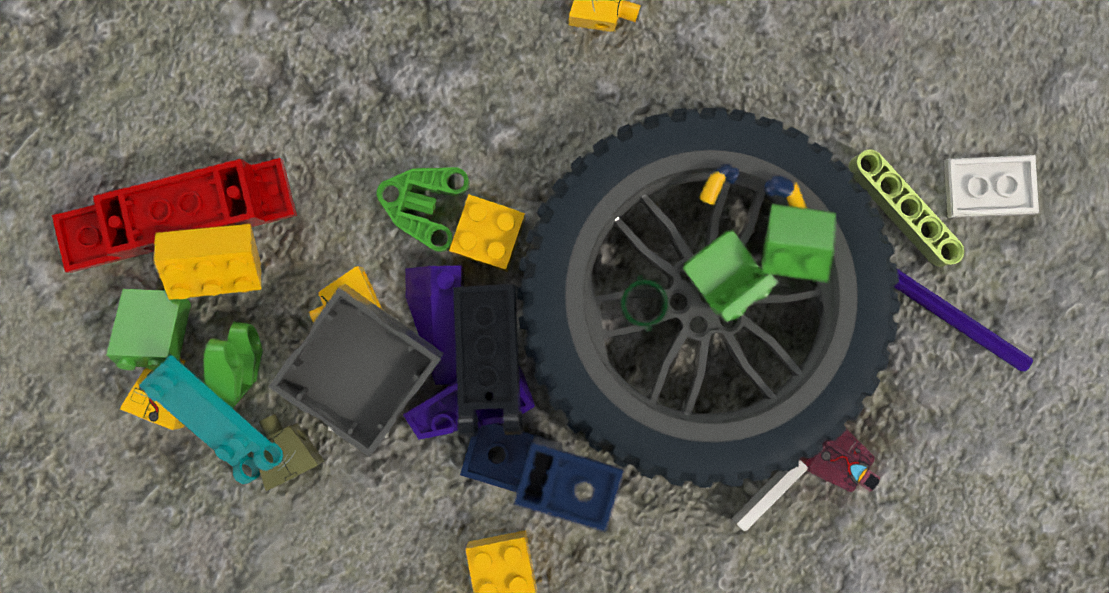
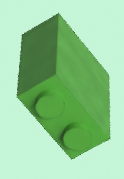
[106,289,191,371]

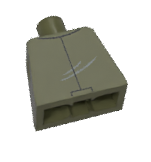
[259,414,324,491]

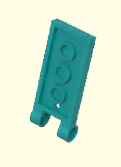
[138,355,283,484]

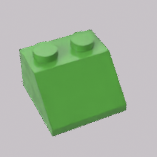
[761,204,836,282]

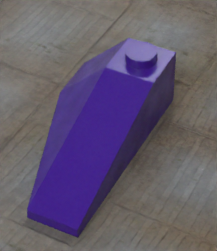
[405,266,464,385]
[403,366,535,440]

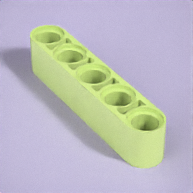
[848,150,964,267]

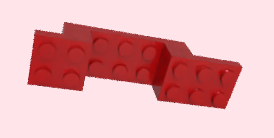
[52,158,297,273]

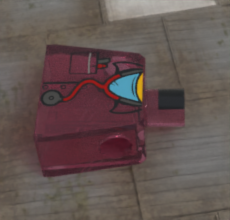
[804,430,880,493]

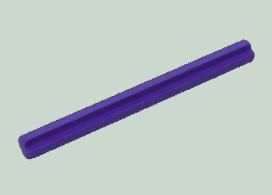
[894,269,1033,372]

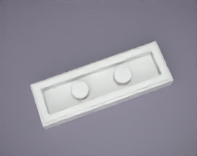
[732,459,808,531]

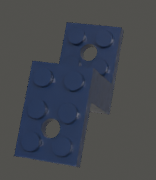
[460,423,624,532]

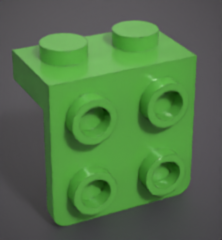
[683,231,777,322]

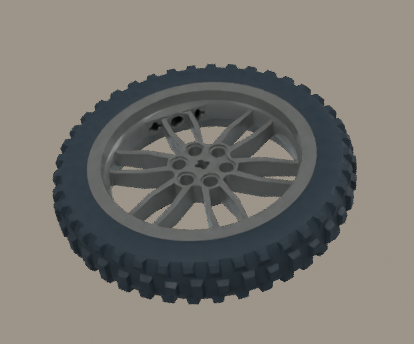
[517,108,900,488]

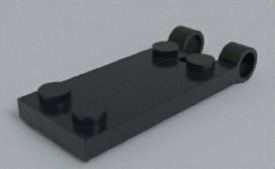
[453,284,523,437]

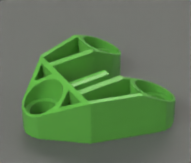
[376,167,470,252]
[204,321,263,409]

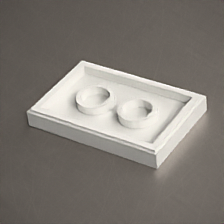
[944,155,1039,218]

